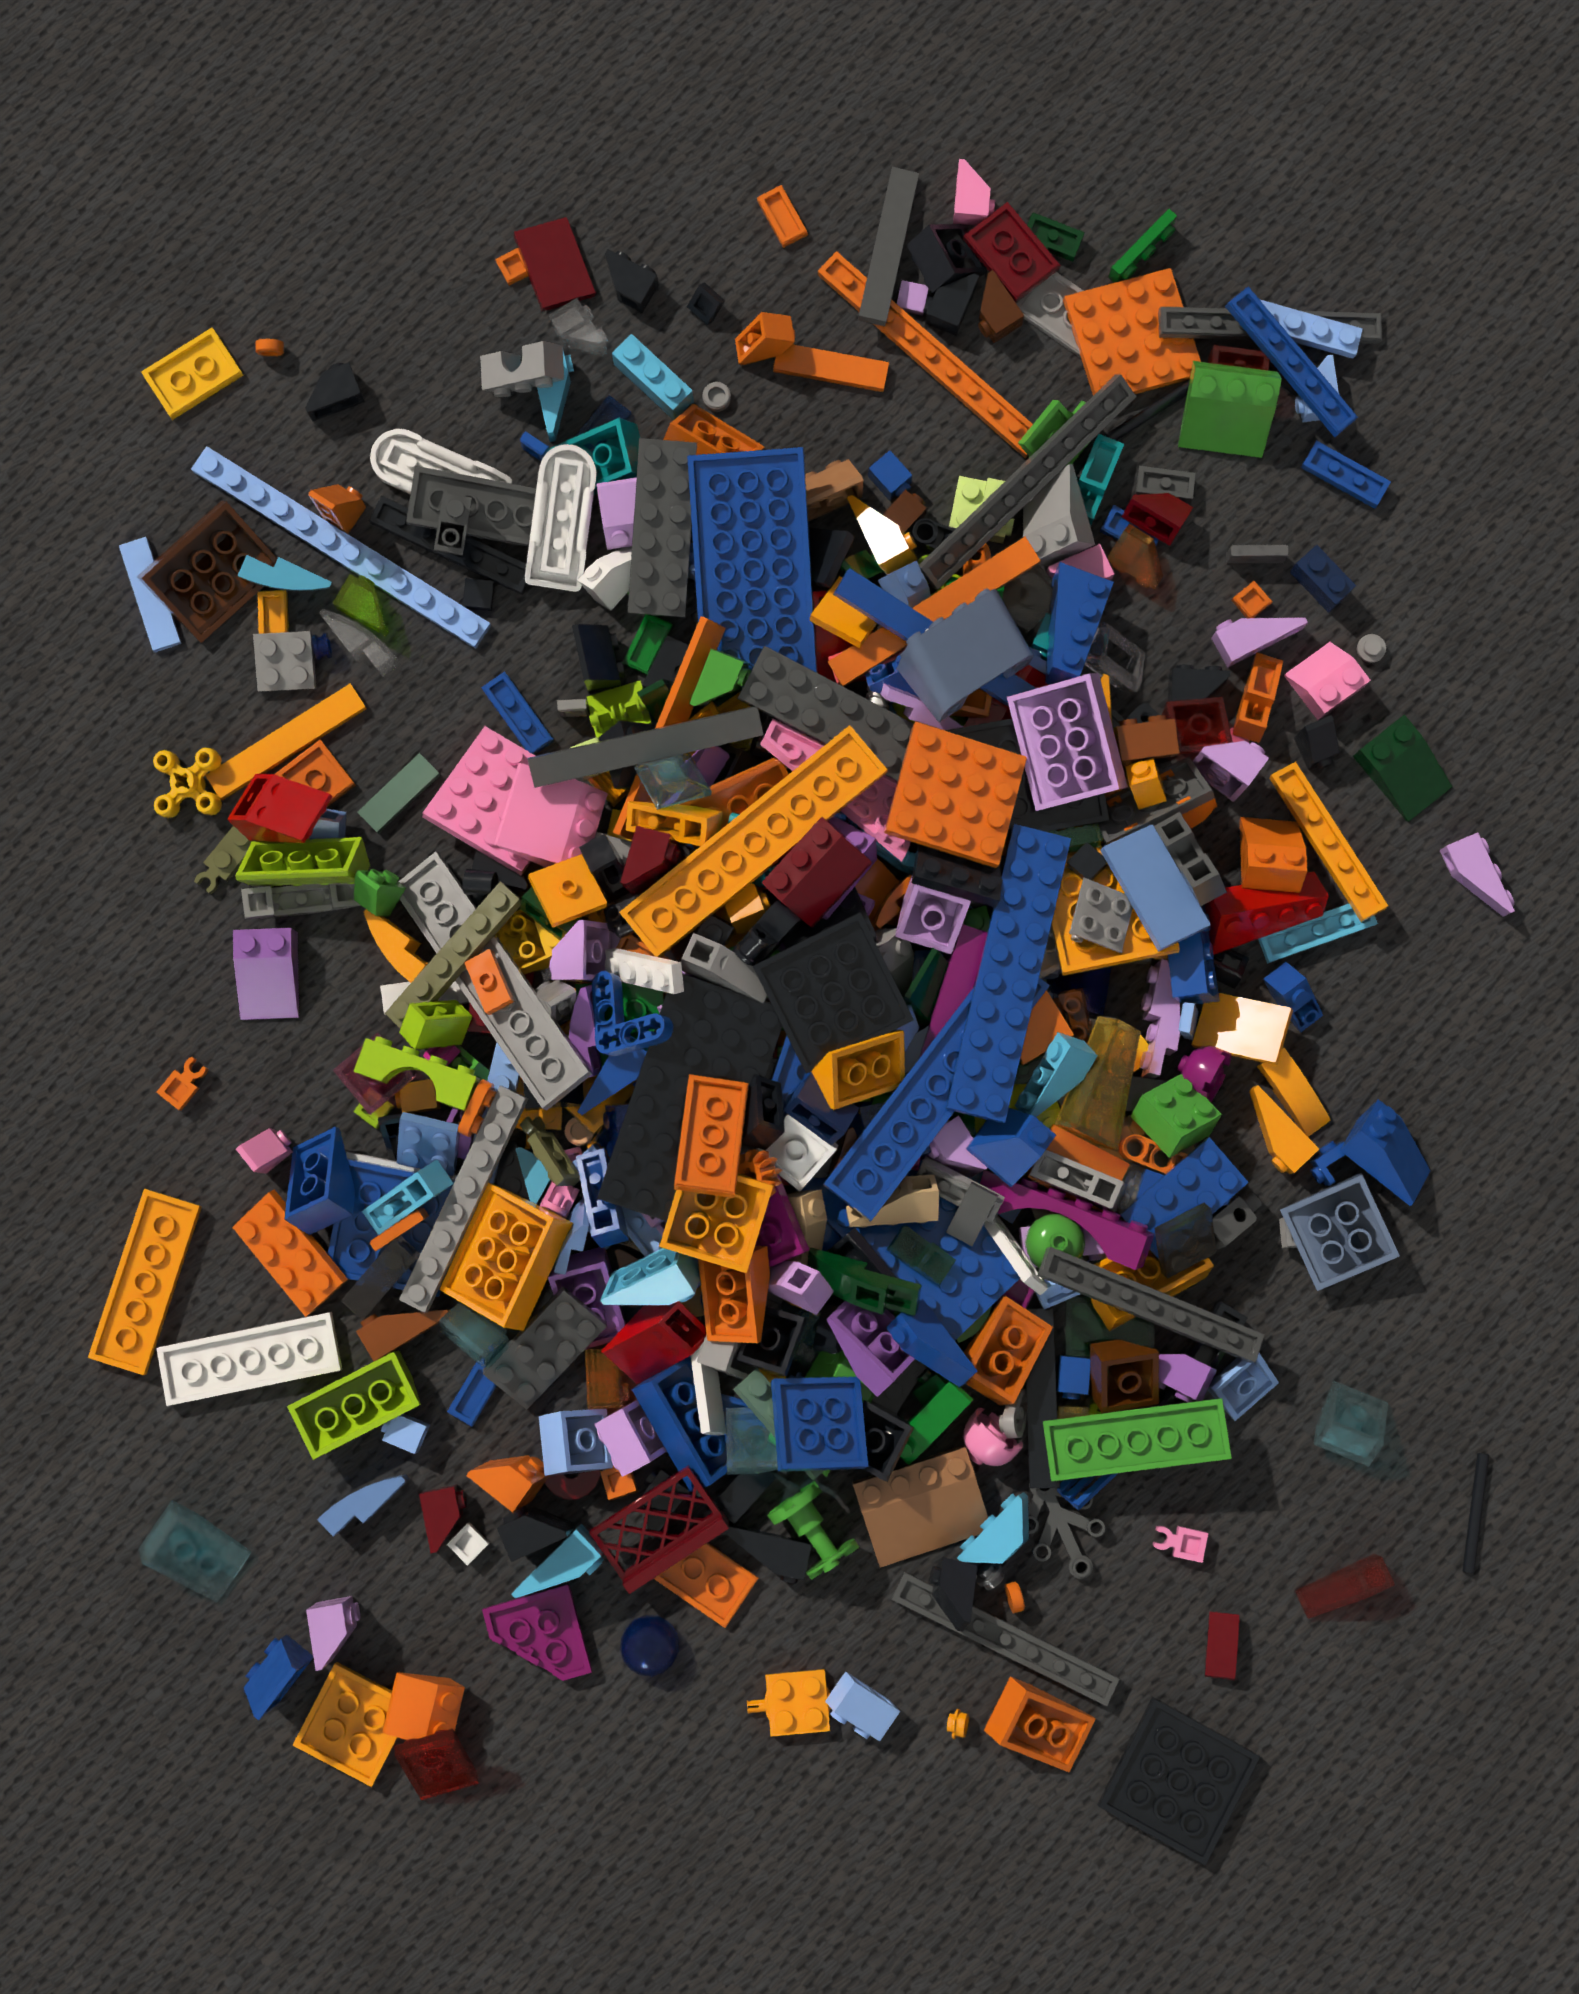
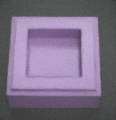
[897,280,929,316]

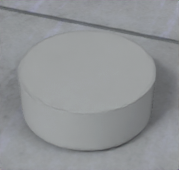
[702,382,731,412]

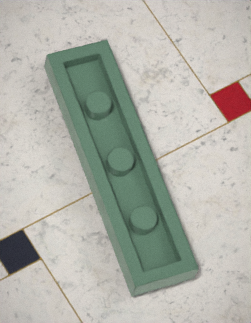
[733,1368,824,1480]

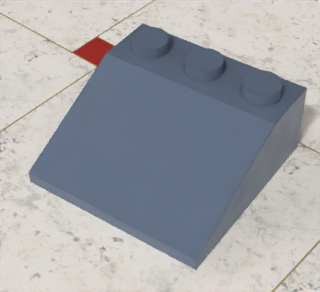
[1280,1173,1400,1291]

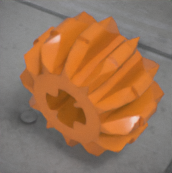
[738,1149,782,1196]

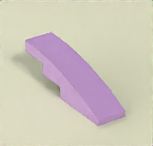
[880,683,963,731]

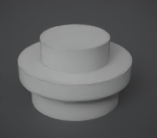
[1357,634,1386,663]

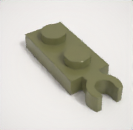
[194,826,252,894]
[520,1117,580,1186]

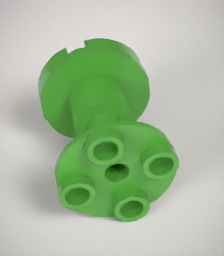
[767,1481,859,1580]

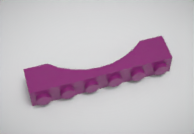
[980,1169,1155,1270]

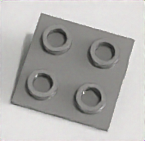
[1069,878,1133,953]

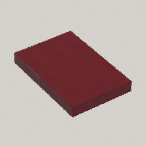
[963,202,1061,303]
[514,217,595,312]

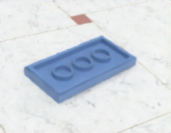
[1100,824,1211,952]

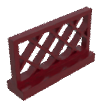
[589,1465,729,1594]

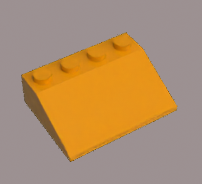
[439,1182,573,1331]

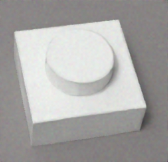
[447,1522,490,1566]

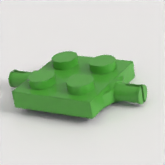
[1018,400,1091,466]

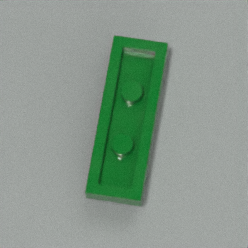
[1108,209,1177,283]

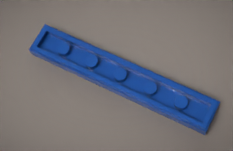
[1225,286,1358,437]

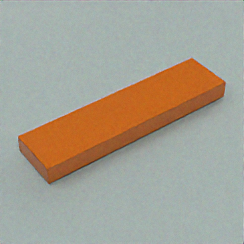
[773,344,889,392]

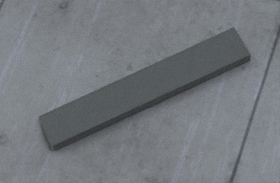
[858,167,919,327]

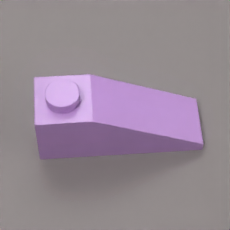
[1211,618,1308,668]

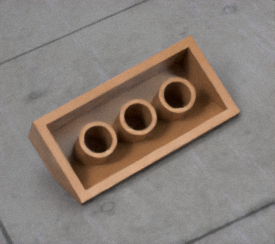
[806,459,864,522]

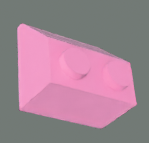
[1284,642,1371,720]

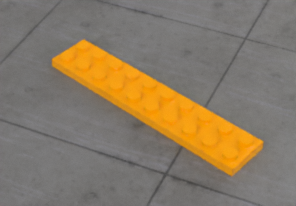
[619,725,888,958]

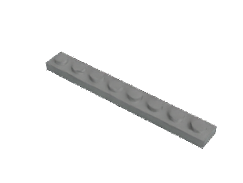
[399,1086,529,1313]

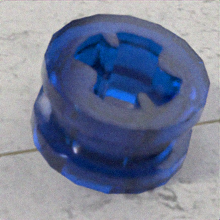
[312,632,332,660]

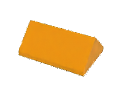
[811,1029,905,1110]

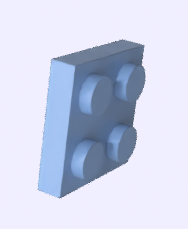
[397,1112,459,1176]

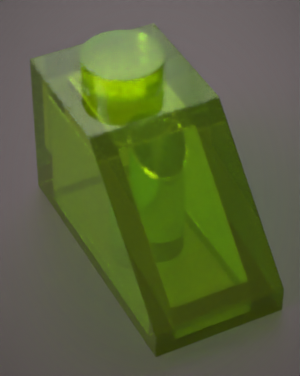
[333,574,389,637]

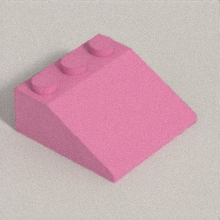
[494,763,608,868]

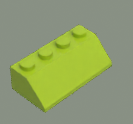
[235,837,370,887]
[287,1351,421,1460]

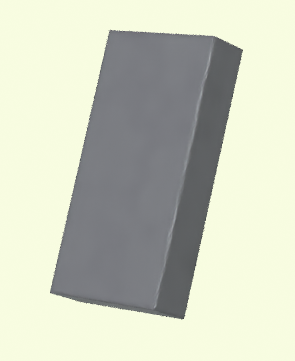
[1226,545,1288,563]

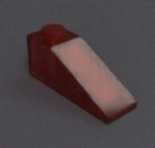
[1295,1553,1395,1619]

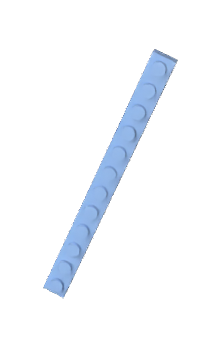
[191,446,491,649]

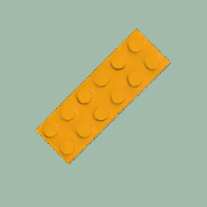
[88,1189,202,1375]

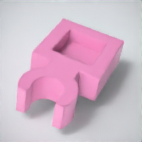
[1153,1526,1208,1563]

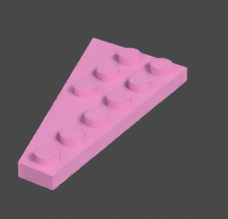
[760,719,911,862]

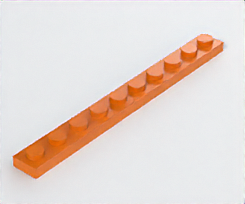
[817,251,1033,459]

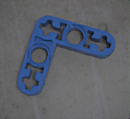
[592,971,673,1056]

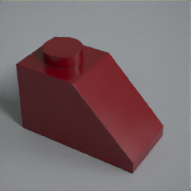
[1121,493,1194,546]
[419,1484,467,1553]

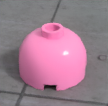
[963,1408,1023,1466]

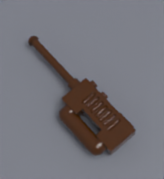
[1053,988,1098,1092]

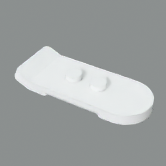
[370,429,512,494]
[525,444,596,592]

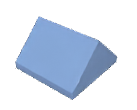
[1208,1353,1279,1421]

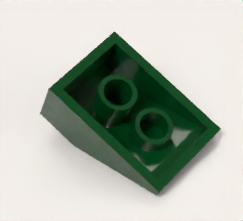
[1353,714,1452,822]

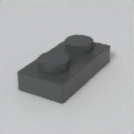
[1135,466,1196,504]

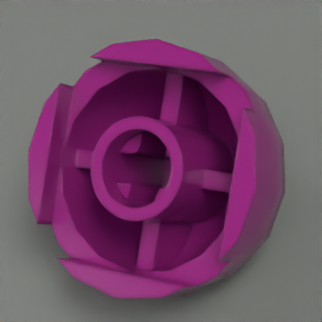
[1177,1046,1232,1102]

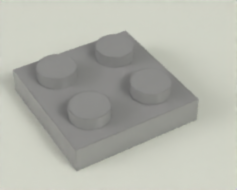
[253,631,316,691]

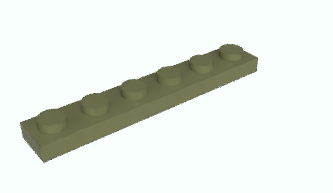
[385,881,521,1028]

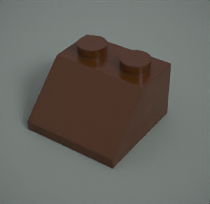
[1090,1339,1159,1413]

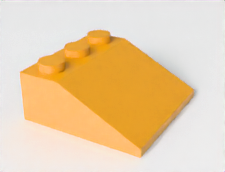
[659,1173,773,1273]

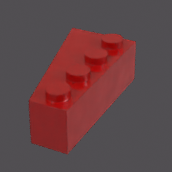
[1205,872,1329,954]

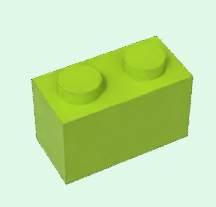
[399,1000,472,1050]

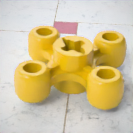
[153,747,222,818]

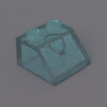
[439,1302,508,1368]
[1313,1381,1388,1467]
[726,1408,778,1475]

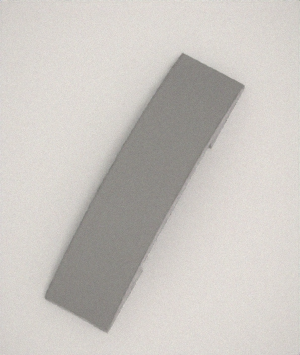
[241,883,361,919]

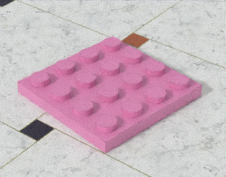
[422,726,578,876]

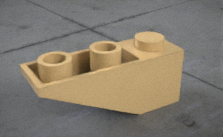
[846,1174,939,1228]

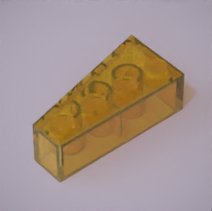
[1055,1016,1141,1151]

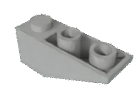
[681,933,767,1003]

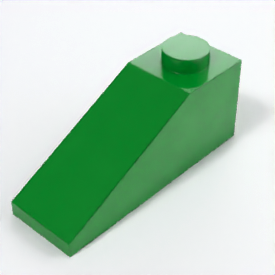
[900,1381,973,1465]

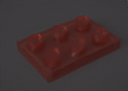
[394,1729,479,1800]

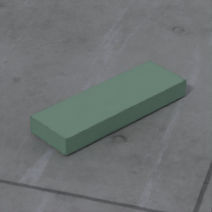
[357,753,440,834]

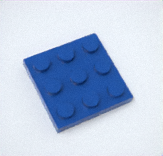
[771,1377,868,1472]

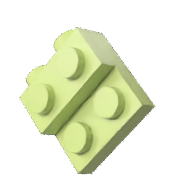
[949,476,1014,544]

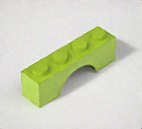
[353,1036,481,1111]

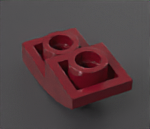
[1204,1611,1240,1680]

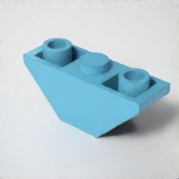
[957,1492,1029,1564]

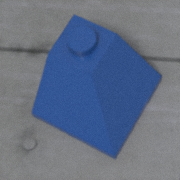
[966,1108,1056,1187]

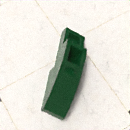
[807,1248,922,1316]

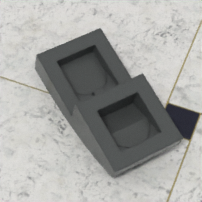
[946,1182,999,1246]

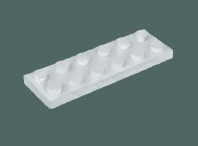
[156,1312,342,1406]

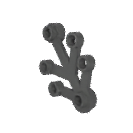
[1028,1480,1105,1579]

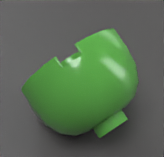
[1025,1213,1086,1269]

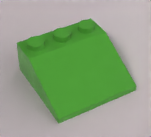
[1178,361,1282,458]

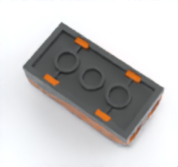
[1092,757,1217,846]

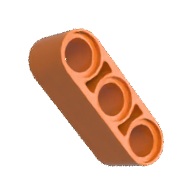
[1119,1134,1188,1175]

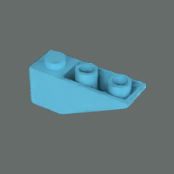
[1014,1032,1098,1117]

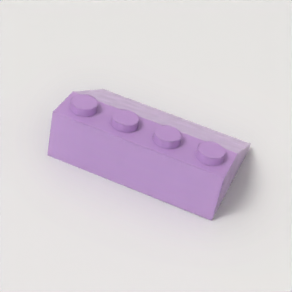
[1007,673,1128,811]

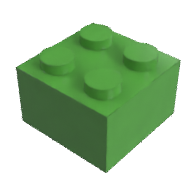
[1131,1074,1222,1158]

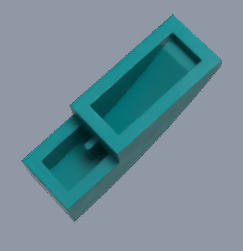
[1078,434,1124,527]

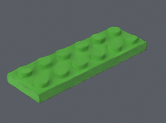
[1043,1398,1232,1482]

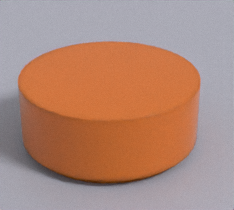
[255,339,284,356]
[1005,1582,1025,1614]

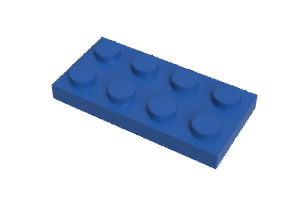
[1119,1137,1249,1260]

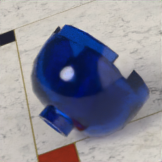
[620,1615,679,1676]

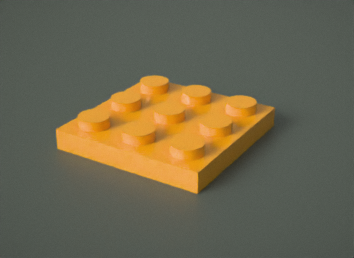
[293,1662,398,1787]

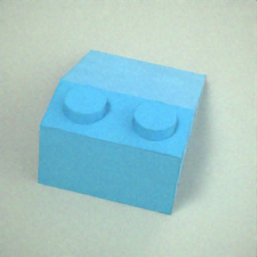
[600,1248,700,1305]
[511,1524,605,1598]

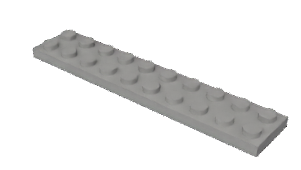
[398,851,593,1111]

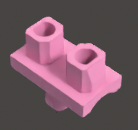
[540,1181,580,1219]

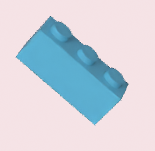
[612,334,694,420]

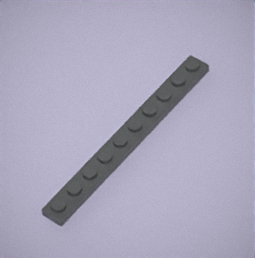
[919,374,1136,590]

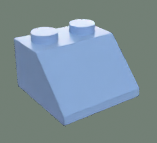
[539,1409,613,1476]

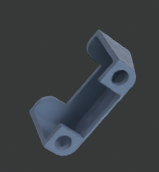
[896,588,1033,722]

